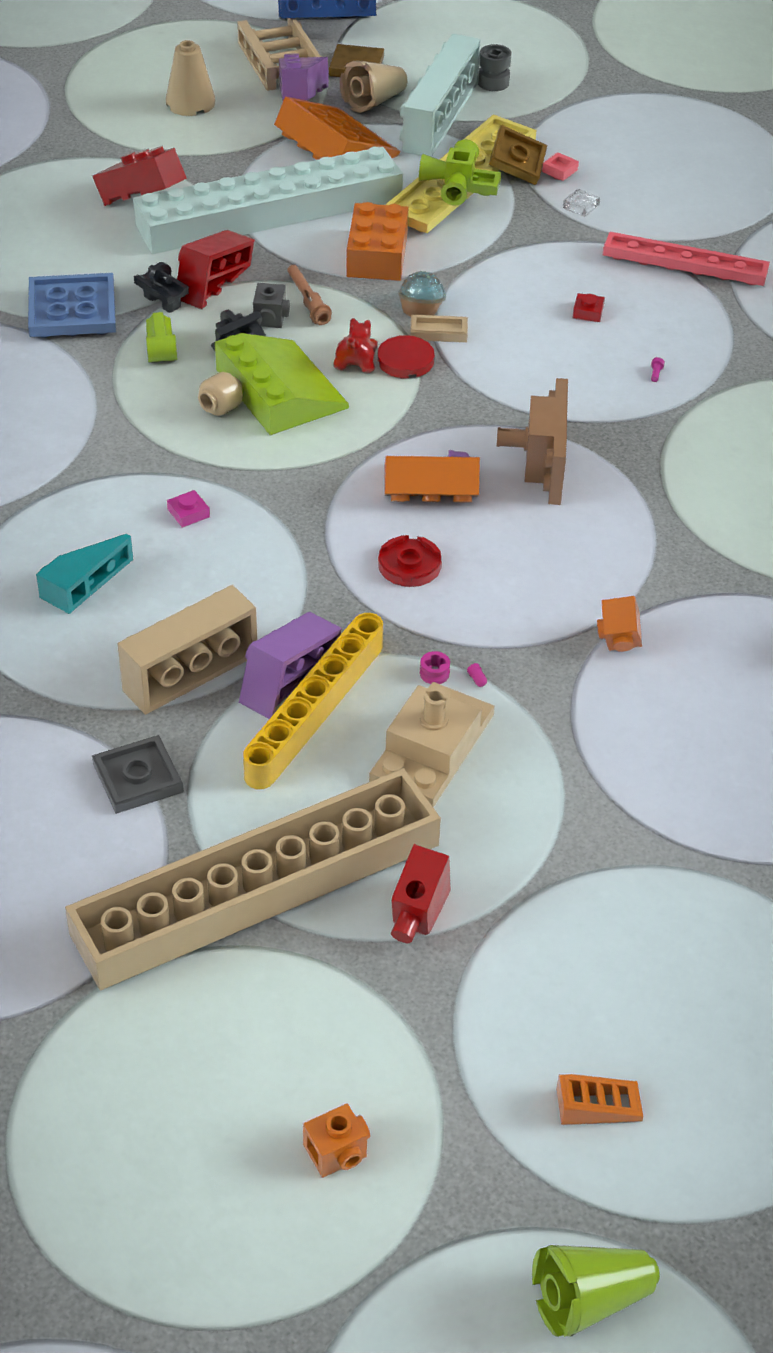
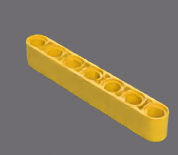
[243,613,383,789]

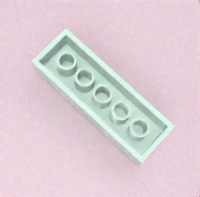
[399,33,481,157]

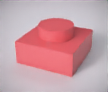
[542,152,579,181]

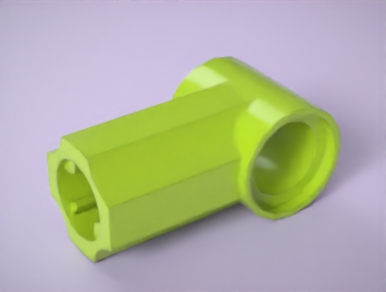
[146,312,177,362]

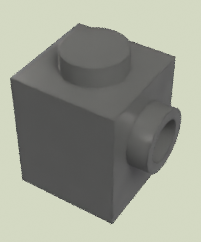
[253,283,290,328]

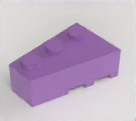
[279,53,329,100]
[239,611,342,719]

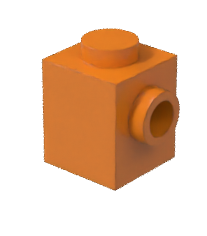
[597,596,642,652]
[303,1103,370,1178]

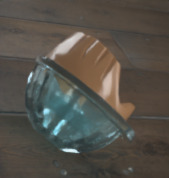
[398,271,446,317]

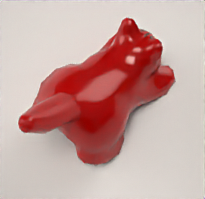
[333,318,378,373]

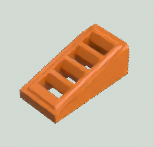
[556,1074,643,1125]

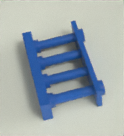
[278,0,376,18]

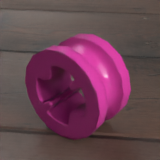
[420,651,450,684]

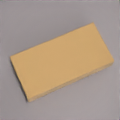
[410,315,468,342]

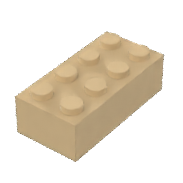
[117,585,257,715]

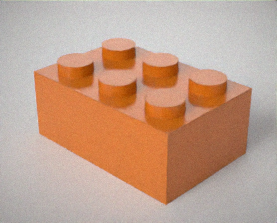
[346,202,409,281]

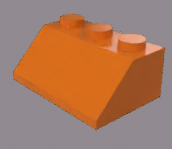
[384,456,480,503]

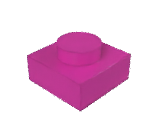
[167,490,210,528]

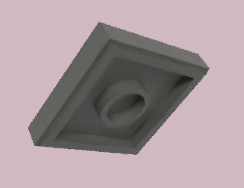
[92,735,184,814]

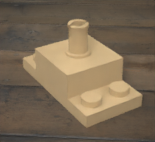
[369,682,495,807]

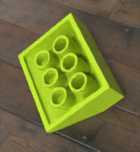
[215,333,349,435]

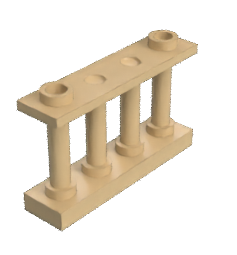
[237,18,323,91]

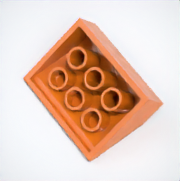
[274,96,400,160]

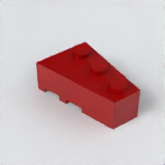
[92,146,187,206]

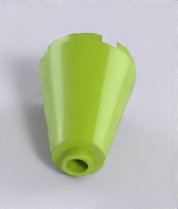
[532,1245,660,1337]

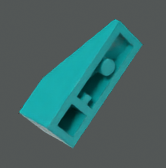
[36,534,133,614]

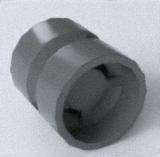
[478,44,511,91]

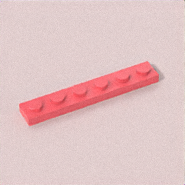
[603,232,770,286]

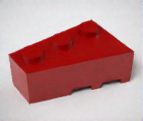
[177,230,254,309]

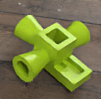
[419,139,501,206]

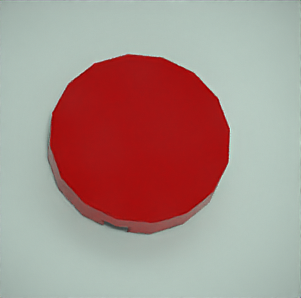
[377,335,435,379]
[378,535,442,587]

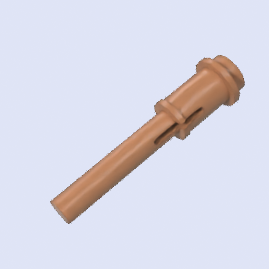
[288,264,332,325]

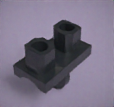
[134,262,189,313]
[211,309,266,351]

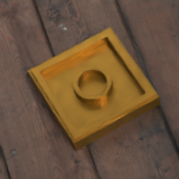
[329,44,384,77]
[489,125,548,185]

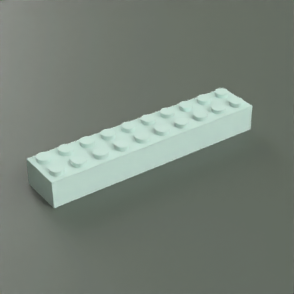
[133,146,403,254]

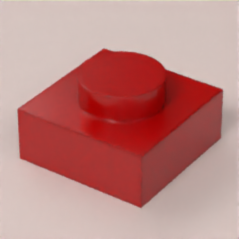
[573,293,605,322]

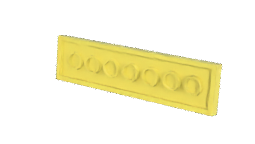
[386,114,537,233]

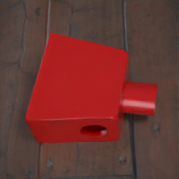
[391,844,451,944]

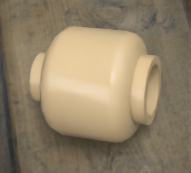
[198,372,243,416]

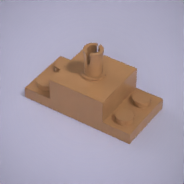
[496,378,568,505]

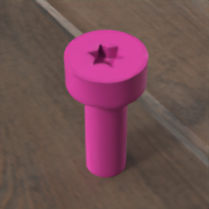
[651,357,665,382]

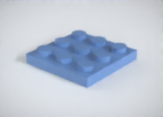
[28,273,116,337]

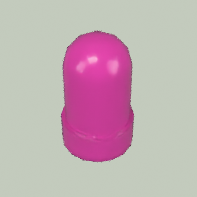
[467,663,487,687]

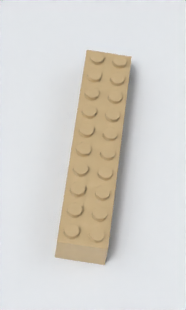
[65,768,441,991]

